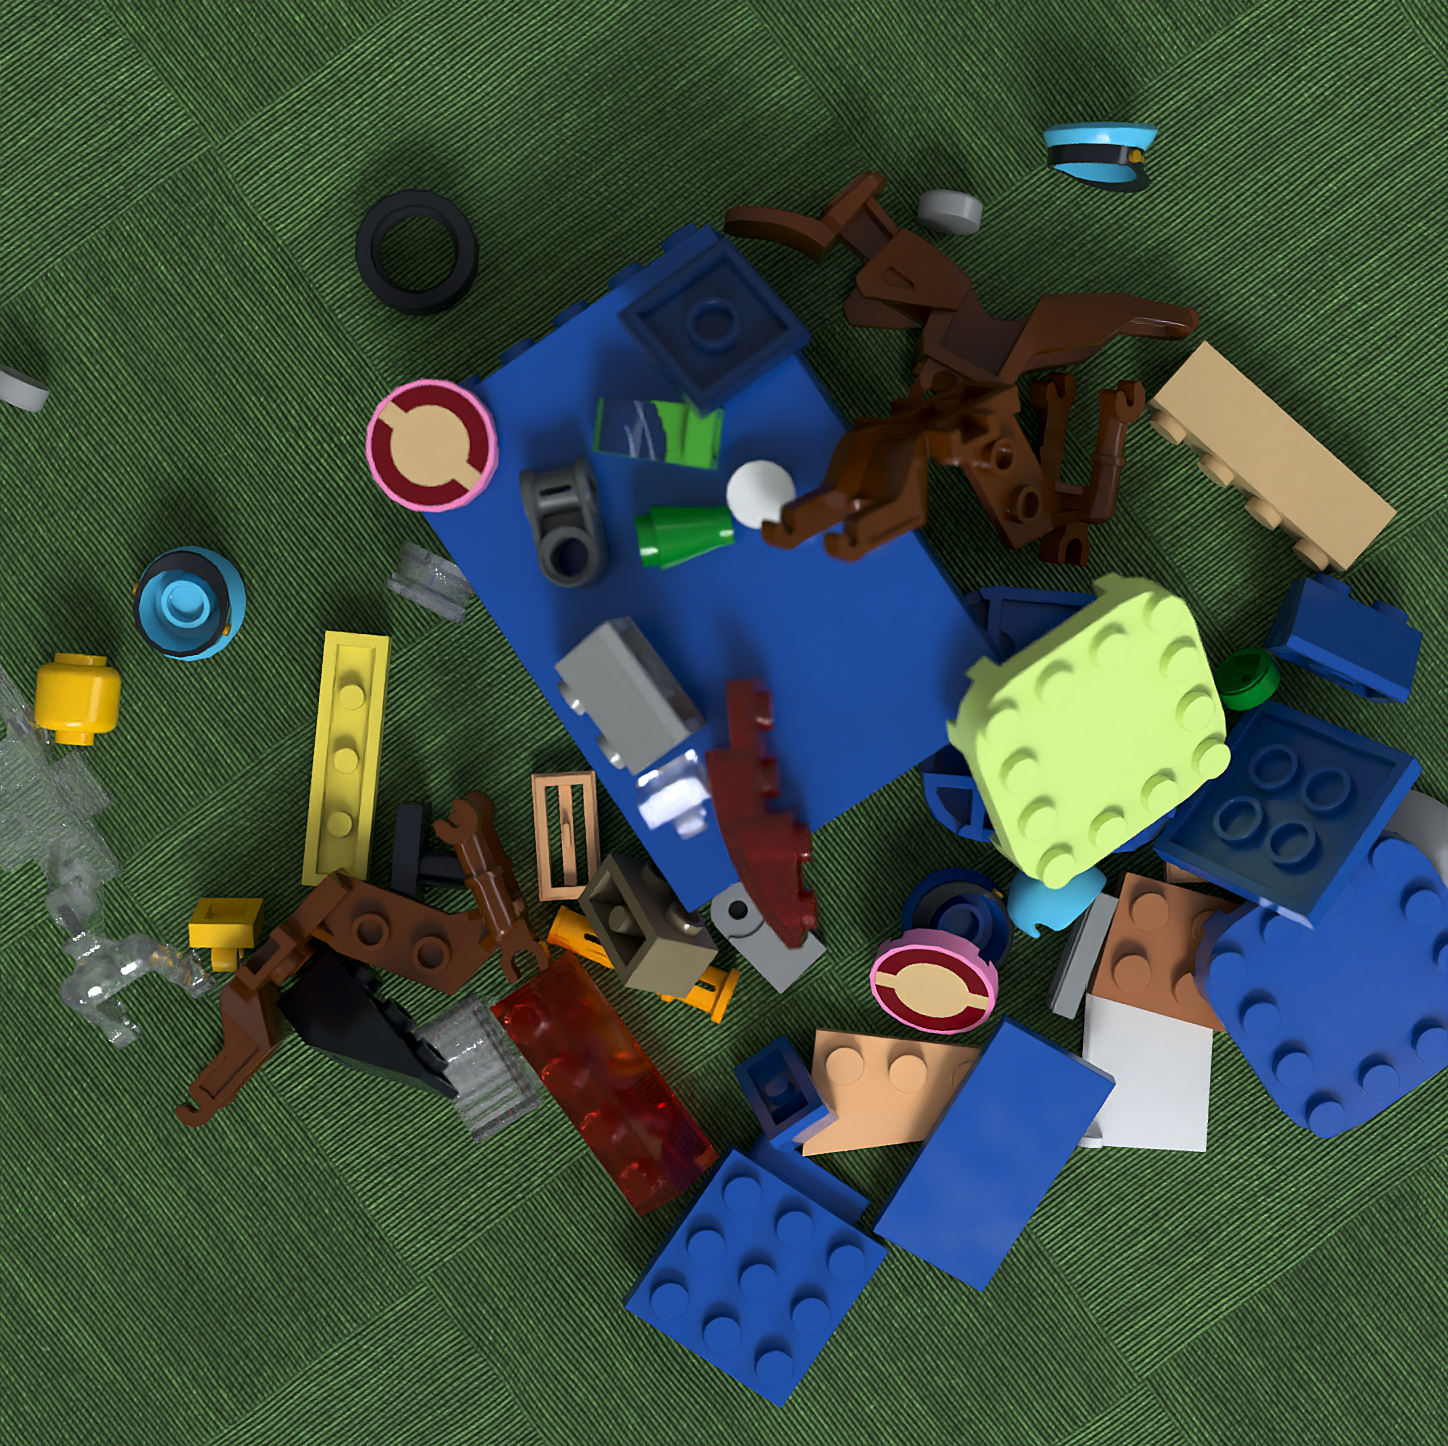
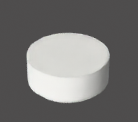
[727,461,797,529]

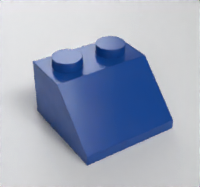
[1261,573,1423,703]

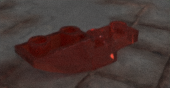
[704,675,818,949]

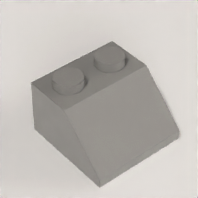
[554,616,707,776]

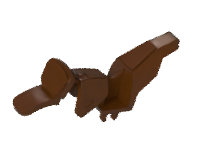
[723,169,1199,401]

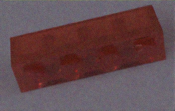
[489,949,720,1217]

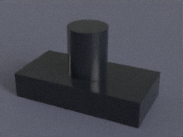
[390,801,470,903]

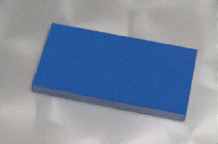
[872,1014,1116,1292]

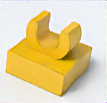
[188,898,265,972]

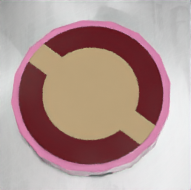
[365,379,500,513]
[869,928,999,1035]

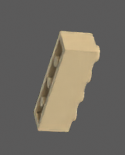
[1144,340,1398,574]

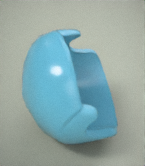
[1007,865,1107,938]

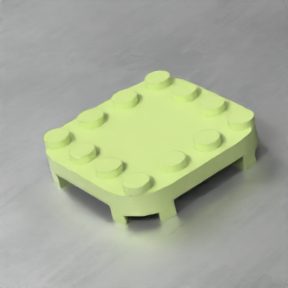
[946,572,1231,889]

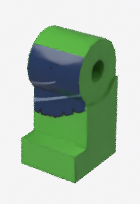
[592,397,724,470]

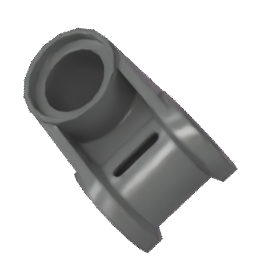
[519,455,609,588]

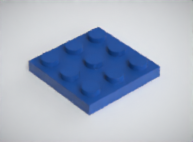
[1152,698,1423,930]
[622,1143,889,1408]

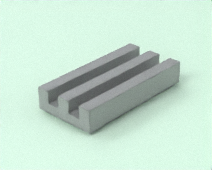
[1044,892,1119,1020]

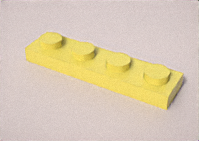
[301,631,392,886]

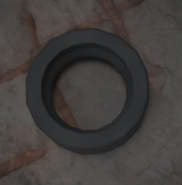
[355,189,480,316]

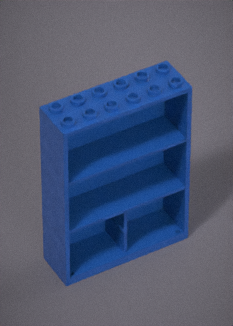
[422,223,1007,913]

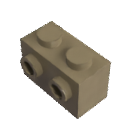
[577,852,719,999]

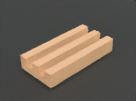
[531,770,602,901]

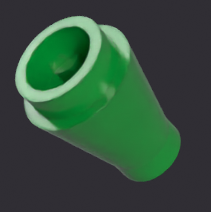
[633,504,735,572]

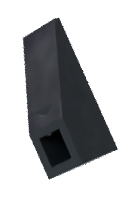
[275,949,459,1100]

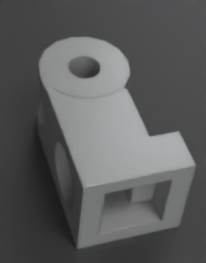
[710,880,827,994]

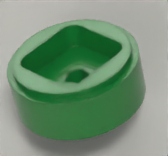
[1213,648,1281,711]

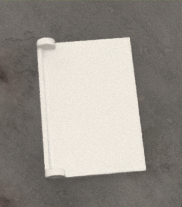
[1077,961,1213,1152]

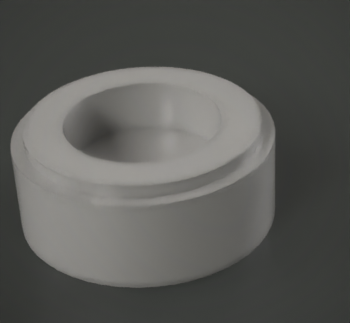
[916,189,983,235]
[0,364,51,413]

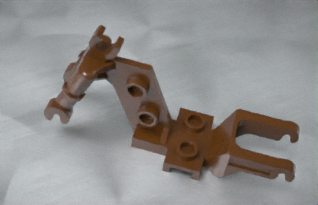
[760,372,1145,566]
[175,789,552,1127]

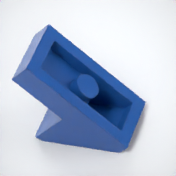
[732,1034,839,1153]

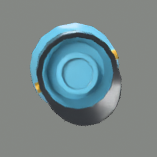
[1042,122,1159,193]
[132,546,246,662]

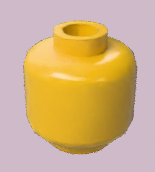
[33,652,122,746]

